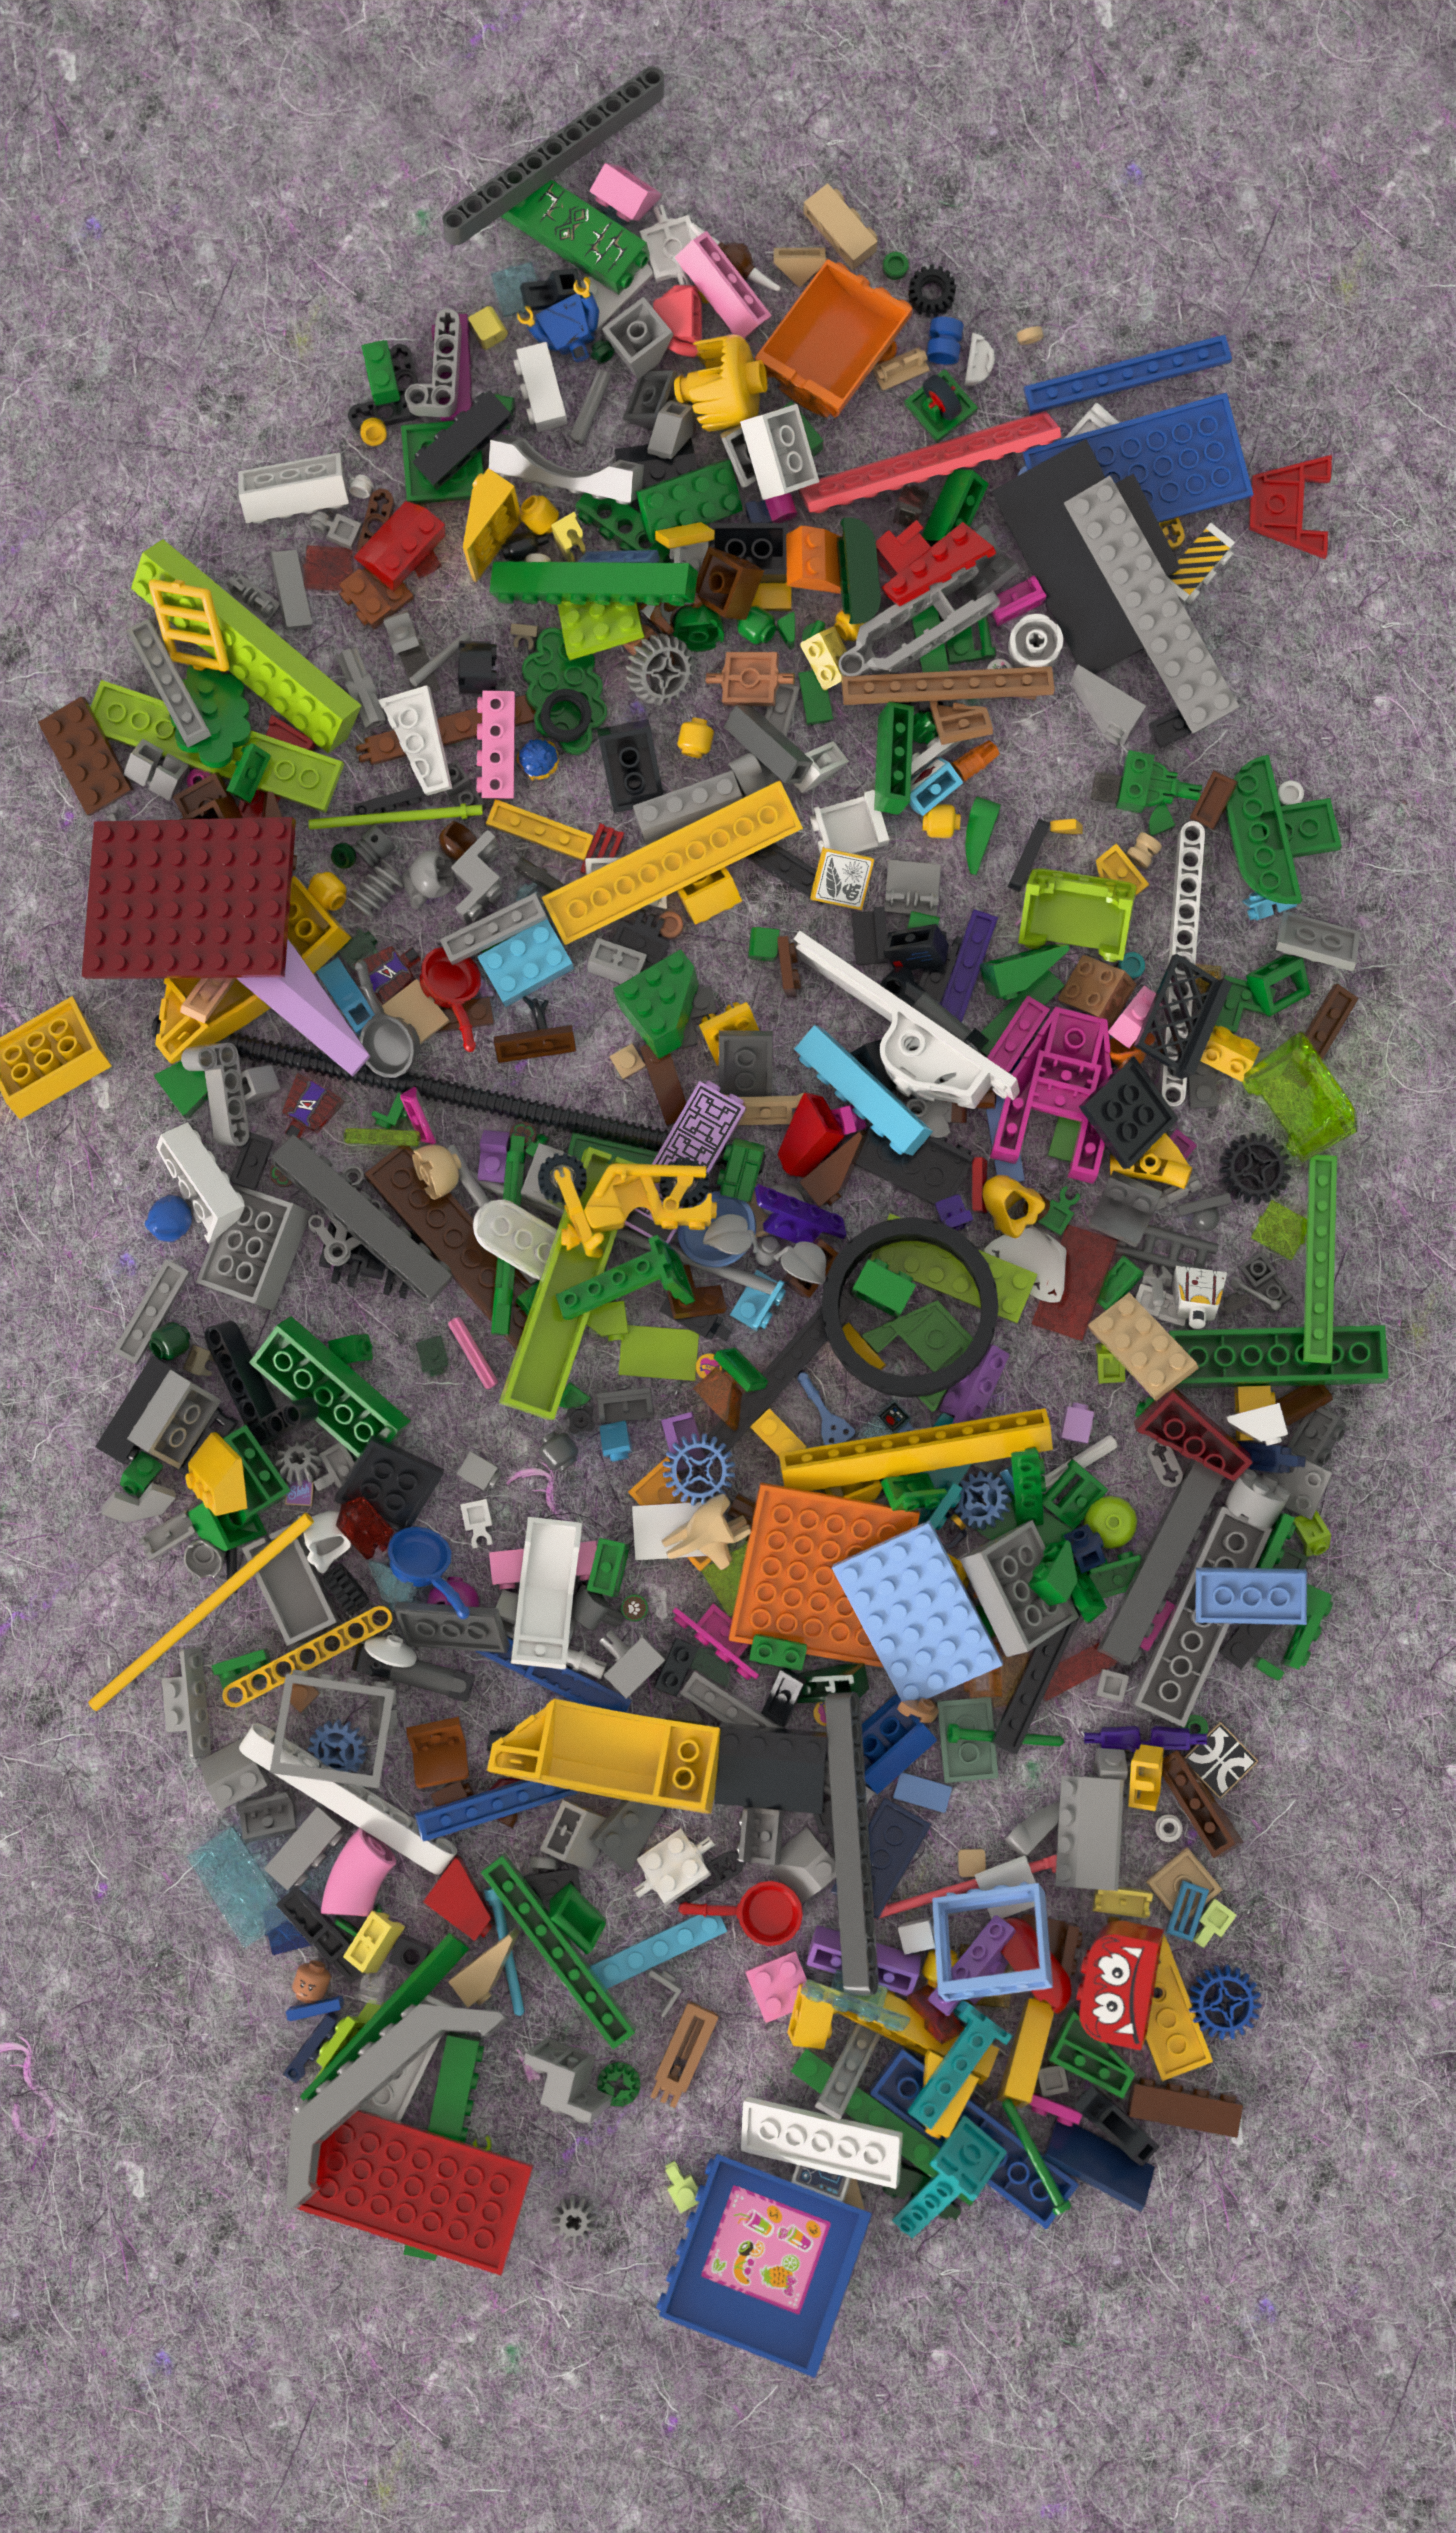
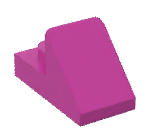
[831,1105,866,1135]

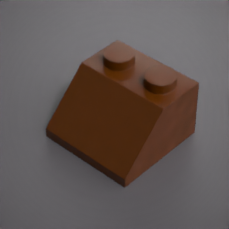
[696,547,764,620]

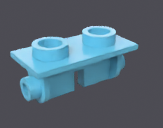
[1242,892,1297,921]

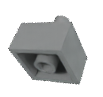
[599,1630,666,1699]

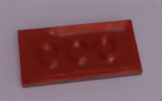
[1031,1224,1119,1342]

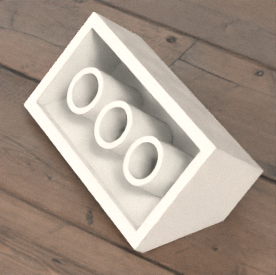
[238,452,349,523]

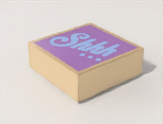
[285,1479,315,1506]

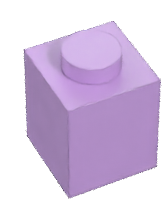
[1059,1403,1094,1444]

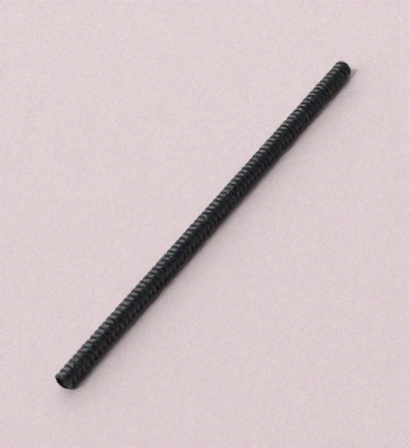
[151,1015,766,1175]

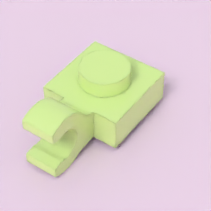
[1193,1898,1237,1948]
[665,2161,699,2214]

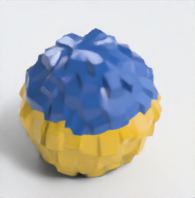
[517,738,559,781]

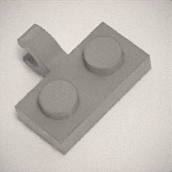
[313,1442,355,1492]

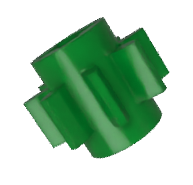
[913,711,938,744]

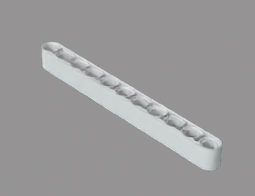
[1159,821,1205,1110]

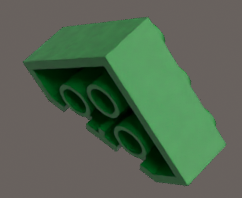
[613,949,699,1059]

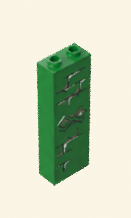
[501,180,650,295]

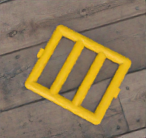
[149,579,230,672]

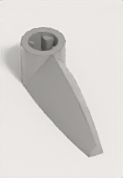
[728,752,766,797]
[1004,1802,1060,1858]

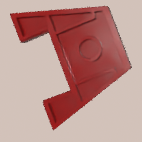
[1248,455,1332,559]

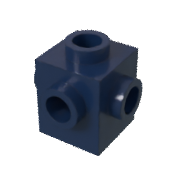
[1063,1524,1106,1573]

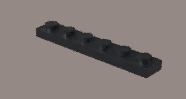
[991,1602,1081,1755]

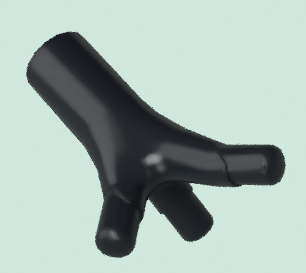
[522,996,549,1030]

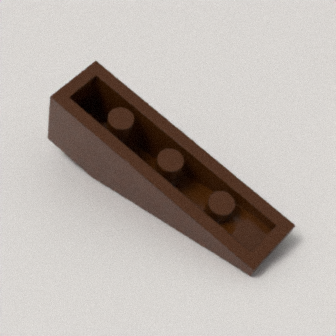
[1162,1750,1244,1858]

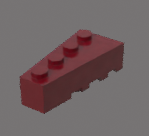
[1134,1387,1253,1481]

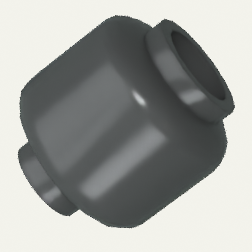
[539,1431,578,1472]

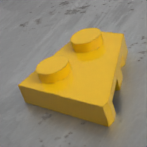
[1096,843,1149,897]

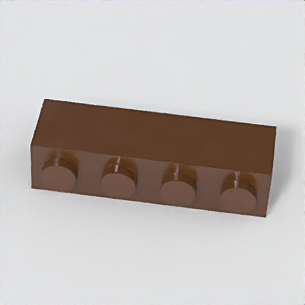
[1126,2077,1243,2138]

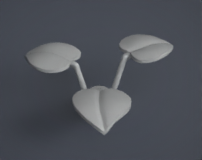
[703,1184,826,1284]

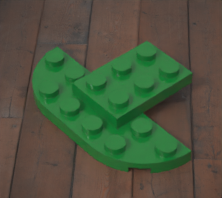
[1226,754,1342,904]

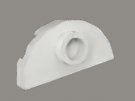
[965,333,995,386]

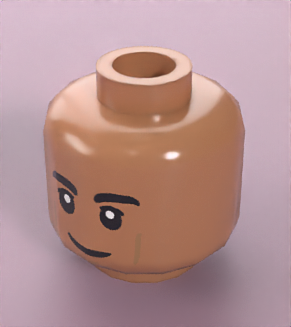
[292,1960,331,2004]

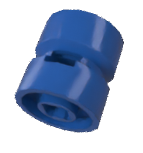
[926,317,964,365]

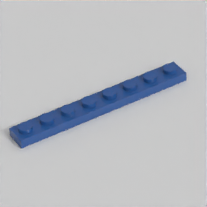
[1023,335,1232,414]

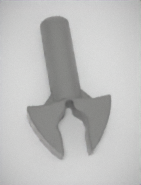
[1142,1264,1173,1307]

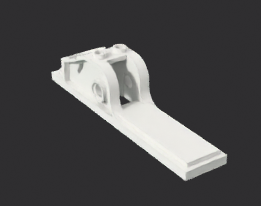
[794,931,1020,1109]

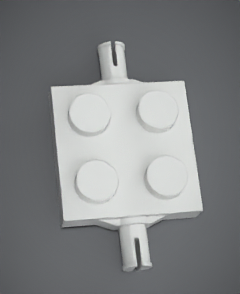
[640,205,696,285]
[633,1828,715,1906]

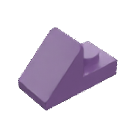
[478,1130,510,1183]

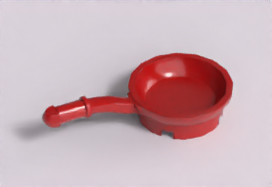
[420,947,481,1052]
[678,1881,803,1946]

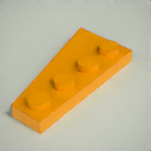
[628,1456,712,1572]

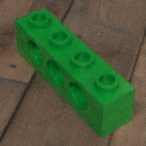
[576,493,671,563]

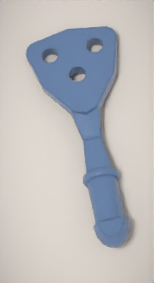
[797,1371,855,1445]

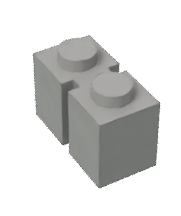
[123,739,189,801]

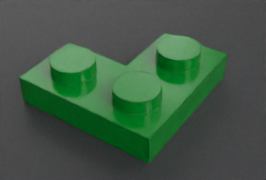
[1215,975,1276,1034]

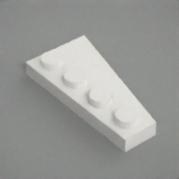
[378,686,452,795]

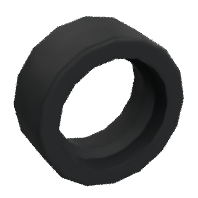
[540,689,592,743]

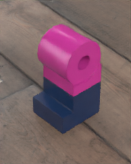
[745,493,798,523]

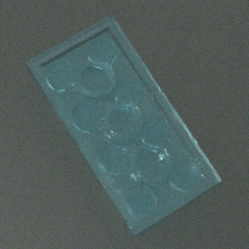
[186,1826,288,1948]

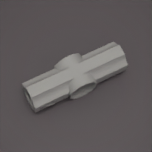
[337,648,387,730]

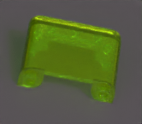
[1242,1031,1357,1163]

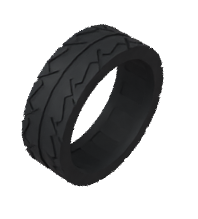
[821,1217,999,1398]

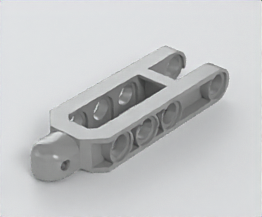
[839,565,1001,677]

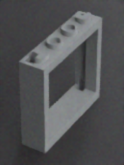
[270,1670,394,1789]

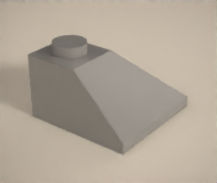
[768,1826,836,1904]

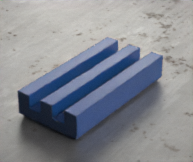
[286,1995,344,2022]

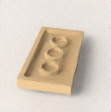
[1088,1293,1198,1401]

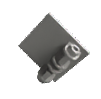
[226,574,280,625]
[884,860,941,916]
[1272,1453,1332,1520]

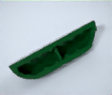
[837,517,881,624]

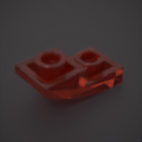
[907,1984,963,2044]

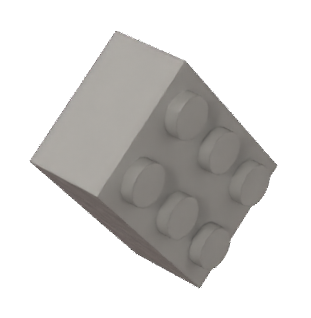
[127,1370,222,1469]

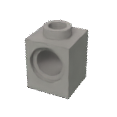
[457,1451,501,1491]

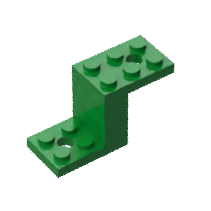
[1255,1513,1333,1670]

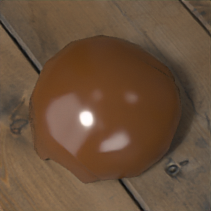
[438,821,477,861]

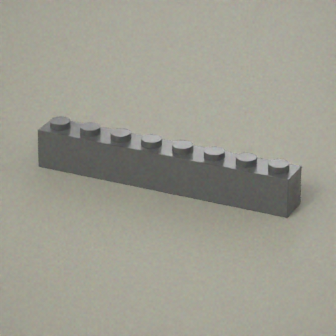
[271,1134,452,1304]
[1097,1459,1225,1665]

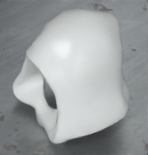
[297,1510,354,1573]

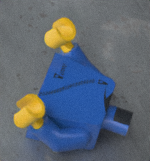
[517,277,600,363]

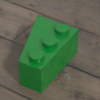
[223,1425,291,1527]
[1047,2006,1135,2098]

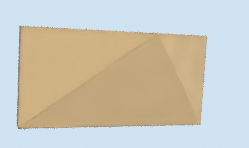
[774,248,826,288]

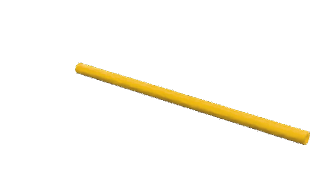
[88,1513,314,1711]

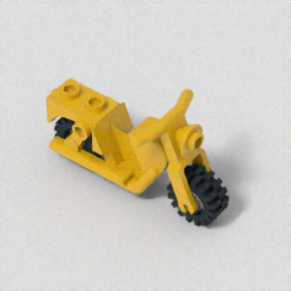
[538,1153,717,1258]

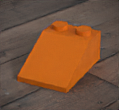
[786,525,841,594]

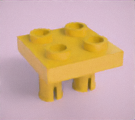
[699,1002,759,1066]

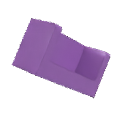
[661,1412,706,1472]

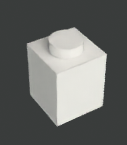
[898,1916,935,1955]

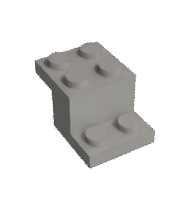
[451,830,504,926]
[523,2037,613,2123]

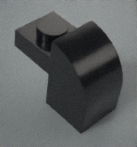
[520,268,582,312]

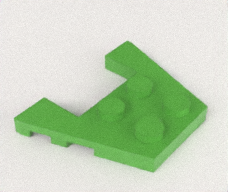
[862,1300,973,1413]

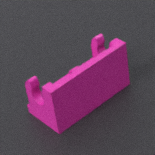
[991,576,1046,627]

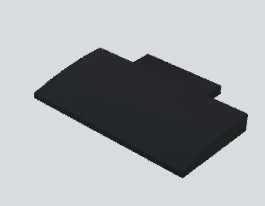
[991,439,1181,675]

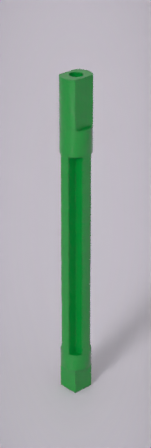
[491,1135,525,1336]

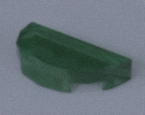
[690,1648,730,1687]

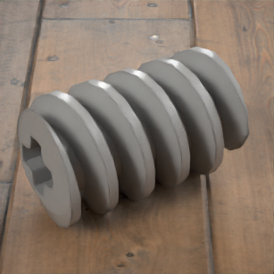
[346,859,403,918]

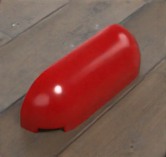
[1000,1917,1072,2014]

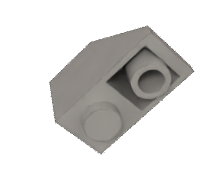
[648,400,693,459]

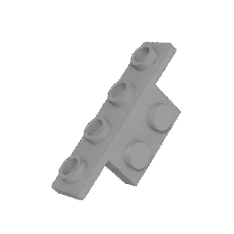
[162,1647,211,1758]

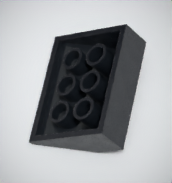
[714,1722,828,1814]

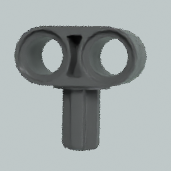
[571,1582,624,1631]

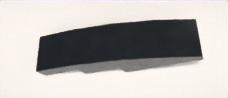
[275,1886,362,1984]

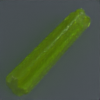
[344,1128,421,1147]

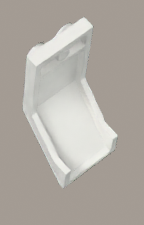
[511,1517,582,1669]

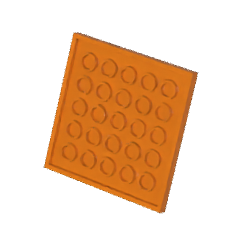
[728,1482,920,1668]

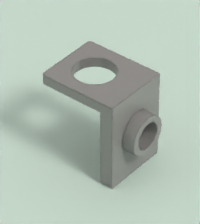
[648,1967,682,2018]

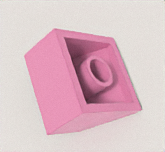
[590,163,662,222]

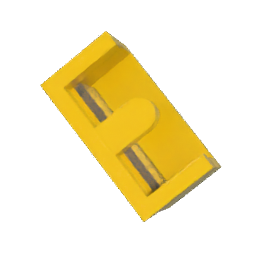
[1128,1744,1164,1811]

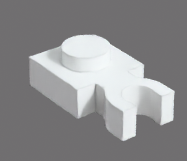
[460,1499,493,1549]

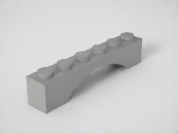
[489,434,644,504]

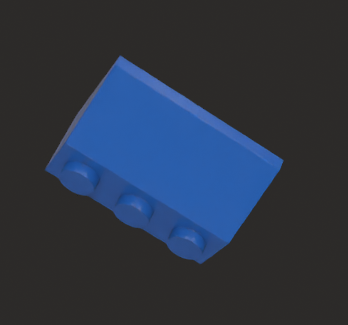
[862,1694,937,1795]

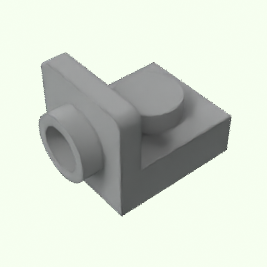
[383,611,419,654]

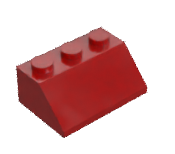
[354,501,445,592]

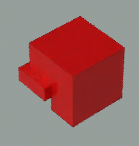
[876,520,931,579]

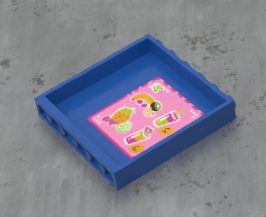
[656,2154,872,2378]

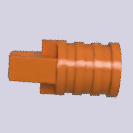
[951,740,1000,782]

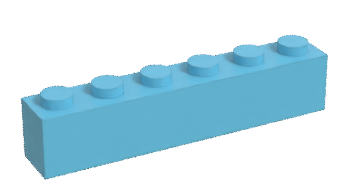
[794,1025,933,1156]

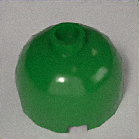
[672,604,724,652]

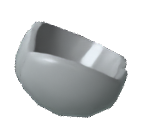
[183,1538,225,1579]

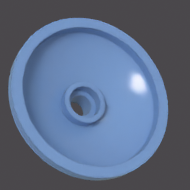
[678,1191,756,1268]

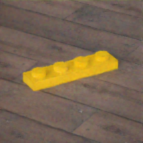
[486,799,594,862]

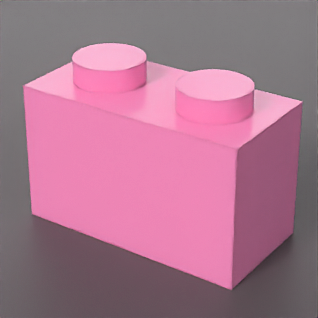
[1108,985,1162,1048]

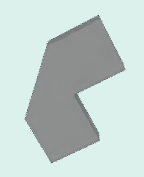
[101,1483,176,1523]

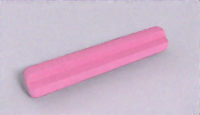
[448,1317,498,1389]

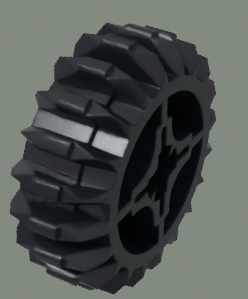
[1218,1133,1292,1205]

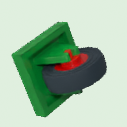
[904,369,978,443]

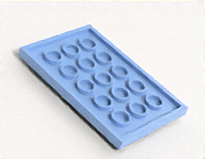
[832,1520,1003,1701]

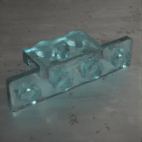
[800,1969,910,2031]

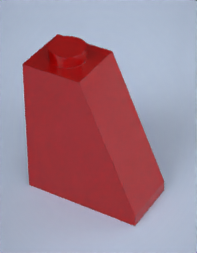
[777,1092,845,1178]
[423,1855,493,1941]

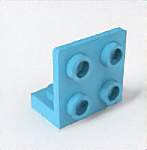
[730,1270,786,1332]

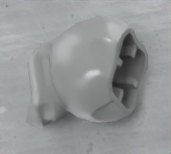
[401,850,455,909]

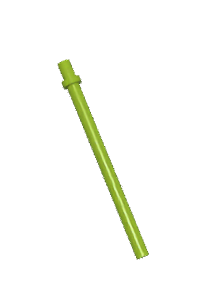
[308,803,483,830]

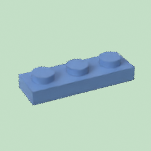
[577,550,659,563]

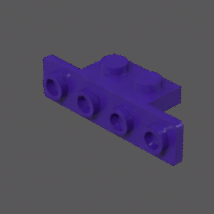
[754,1184,847,1244]

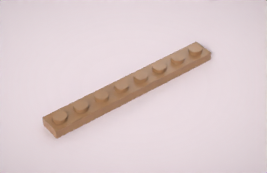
[841,666,1055,705]

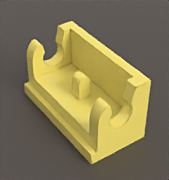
[551,512,586,562]
[1092,1886,1153,1918]
[343,1911,405,1973]

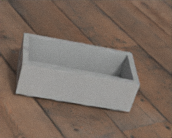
[242,1524,341,1646]

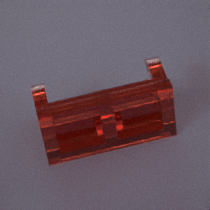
[335,1497,394,1560]

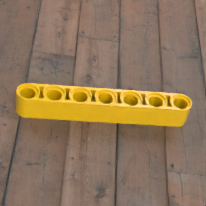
[222,1605,393,1707]

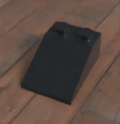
[597,719,664,813]

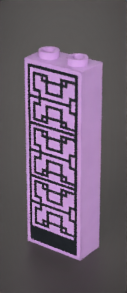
[625,1080,746,1245]

